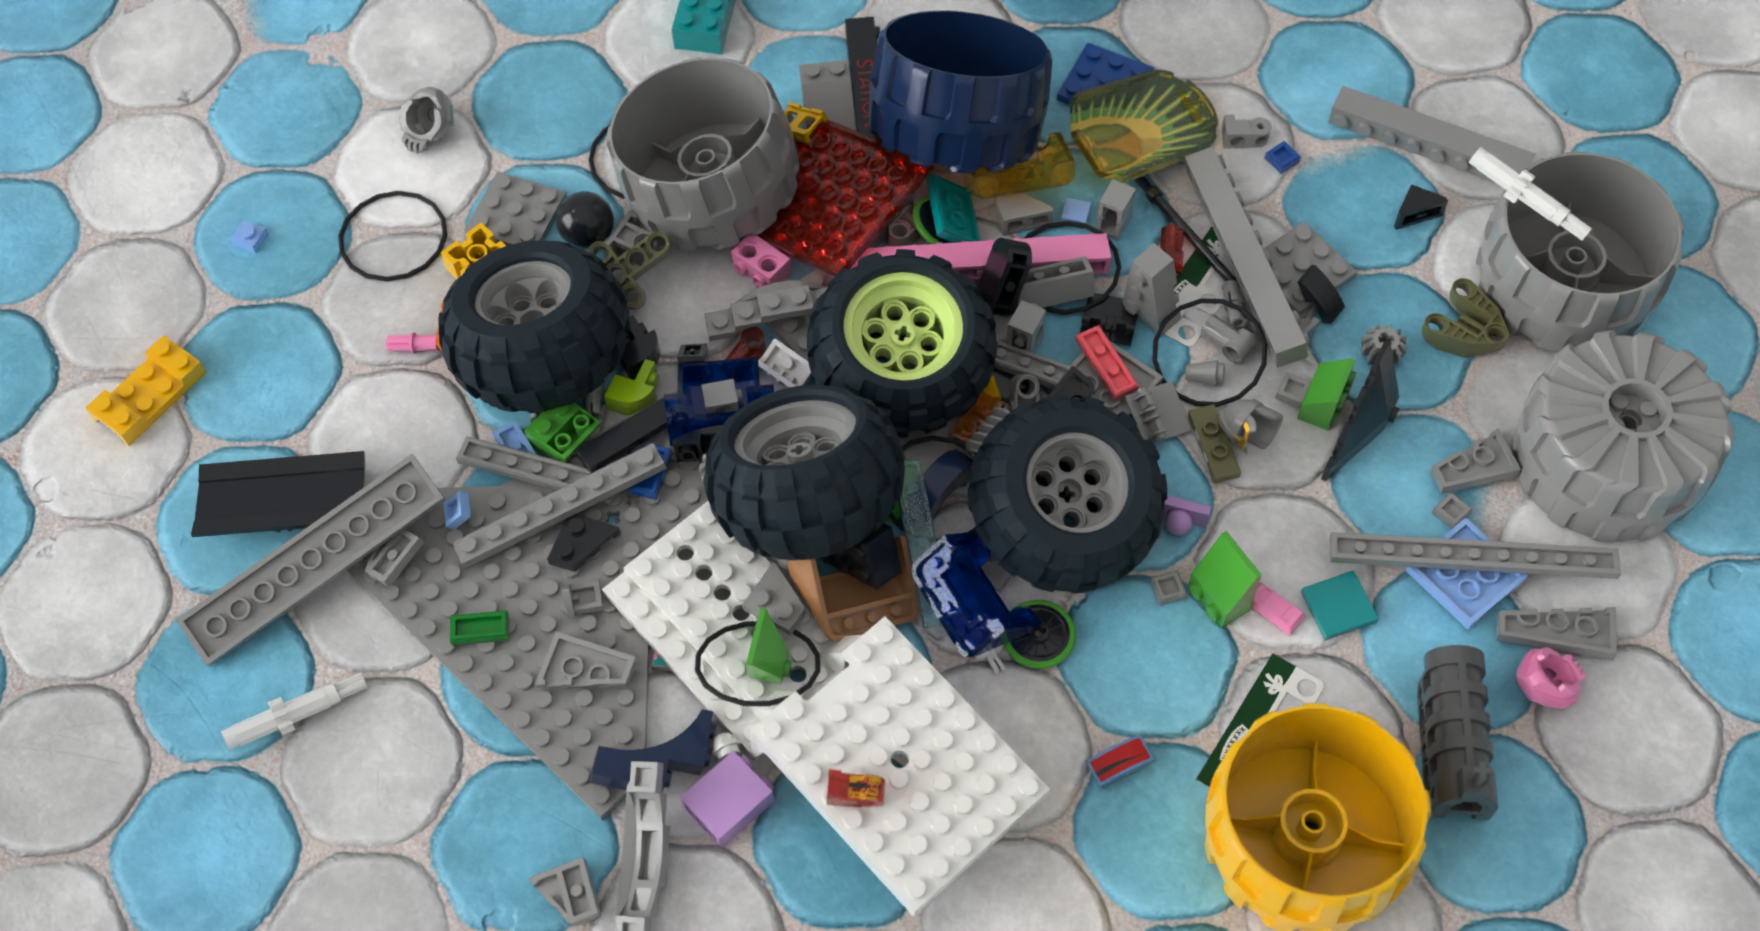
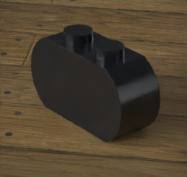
[977,238,1032,317]

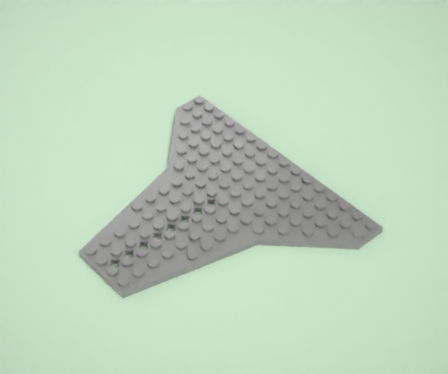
[303,381,730,820]

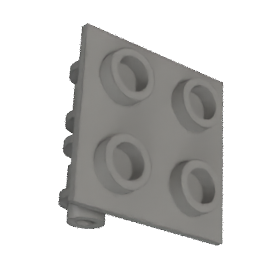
[1125,381,1192,443]

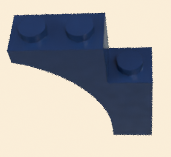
[590,709,716,793]

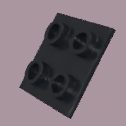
[1080,293,1138,346]

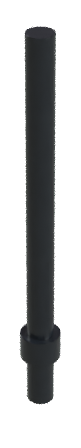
[1135,176,1237,282]

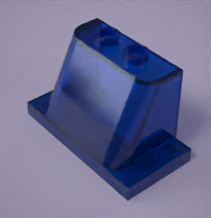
[664,357,774,446]

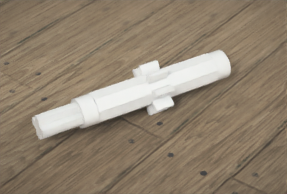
[1469,147,1592,241]
[221,673,367,750]

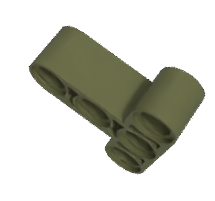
[588,232,673,310]

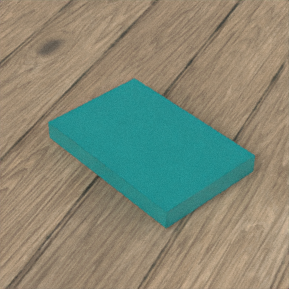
[926,173,981,243]

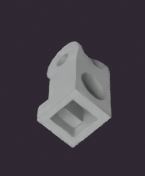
[1221,115,1272,149]

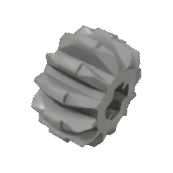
[1361,323,1407,365]

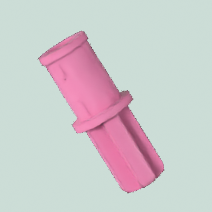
[386,332,440,353]

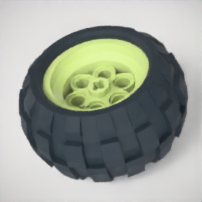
[807,249,998,438]

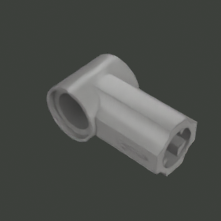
[1200,315,1257,364]

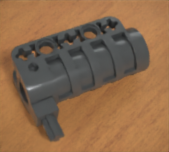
[1417,645,1498,820]

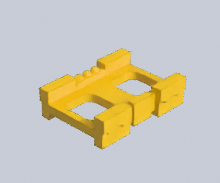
[784,102,828,144]

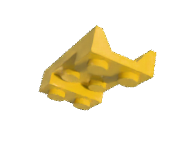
[85,335,207,446]

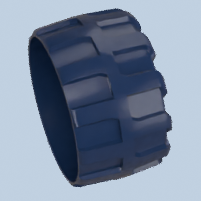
[868,10,1052,173]

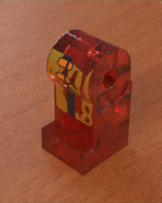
[826,769,885,808]

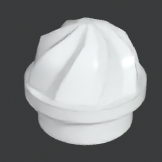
[712,733,741,762]

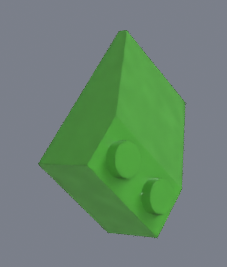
[1188,531,1262,628]

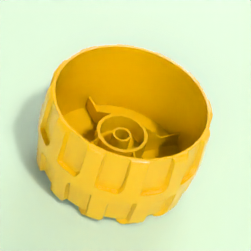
[1204,703,1431,931]

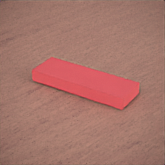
[1075,325,1139,401]

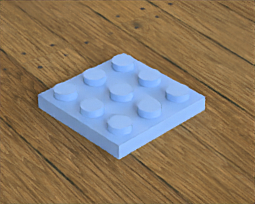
[1405,518,1529,630]

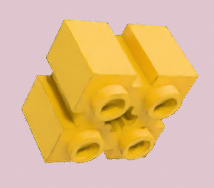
[440,223,506,279]

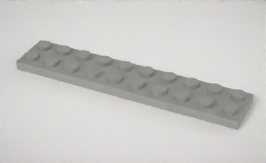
[176,454,446,667]

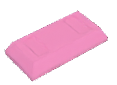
[1251,582,1307,636]

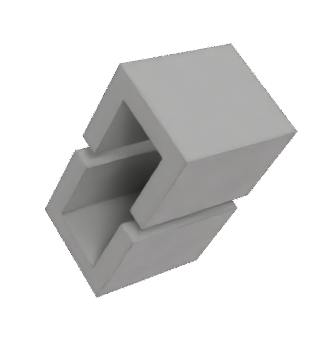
[1096,179,1136,241]

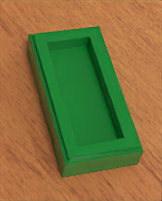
[450,610,509,645]

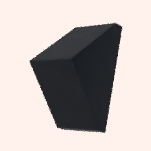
[1394,184,1448,230]
[677,343,708,382]

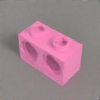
[731,233,792,288]

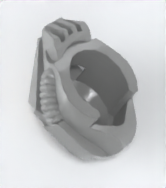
[399,87,454,154]

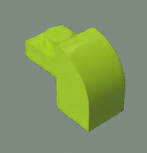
[604,359,659,416]

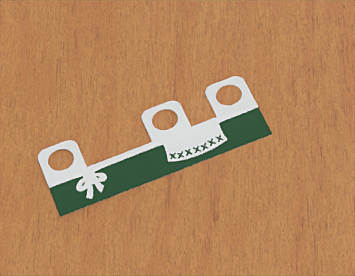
[1144,226,1225,346]
[1196,653,1324,787]

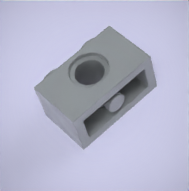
[1006,300,1046,353]

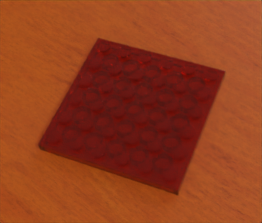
[746,120,935,277]

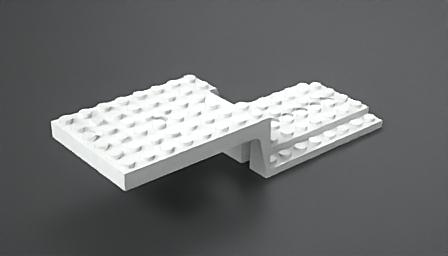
[602,501,1050,917]

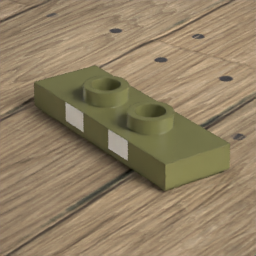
[1188,404,1241,483]

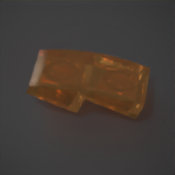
[952,392,1005,443]

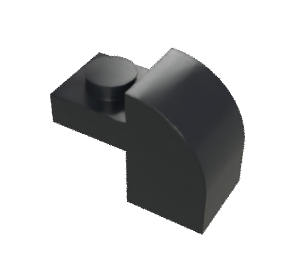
[620,315,660,380]

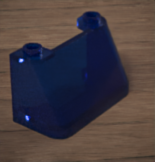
[911,532,1041,657]

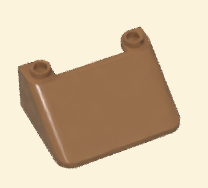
[787,535,920,641]

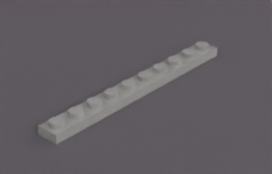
[1329,532,1621,579]

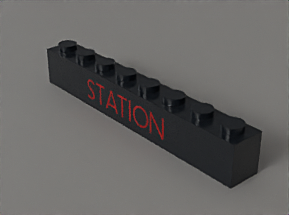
[845,16,898,190]

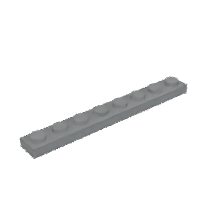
[452,443,667,569]

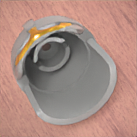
[1218,399,1283,455]

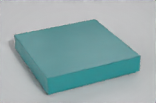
[1301,570,1379,641]

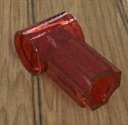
[1160,224,1184,274]
[721,327,766,380]

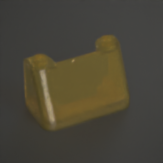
[963,132,1075,199]

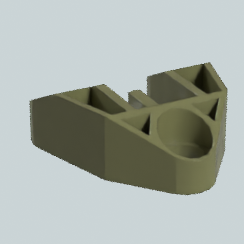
[1422,278,1509,358]

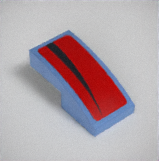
[1086,734,1156,788]

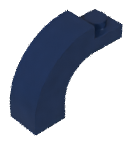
[898,449,973,536]

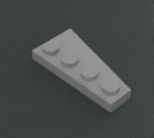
[1496,607,1617,660]

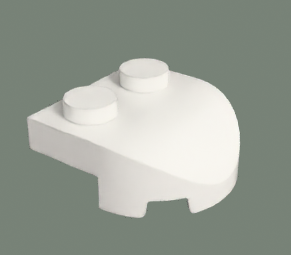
[751,338,812,395]

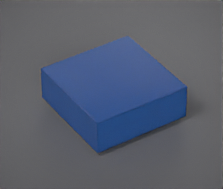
[1264,141,1301,174]

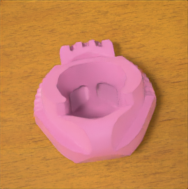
[1516,647,1587,710]

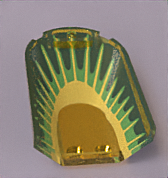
[1069,70,1219,182]

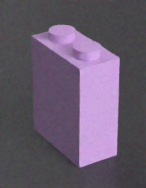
[679,751,775,849]

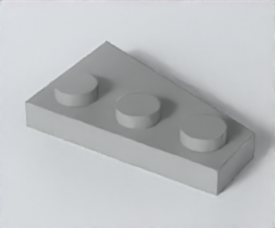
[1431,428,1521,494]
[535,631,638,688]

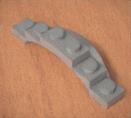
[705,280,828,341]
[615,761,671,931]

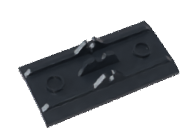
[191,451,365,537]

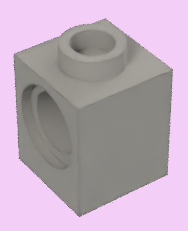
[701,379,744,421]

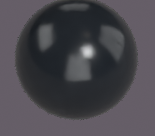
[556,191,614,249]

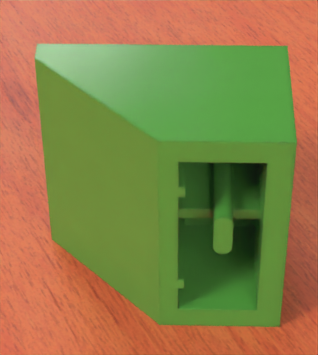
[1297,359,1357,431]
[524,403,602,462]

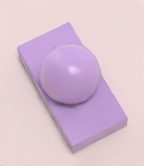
[1164,495,1211,535]

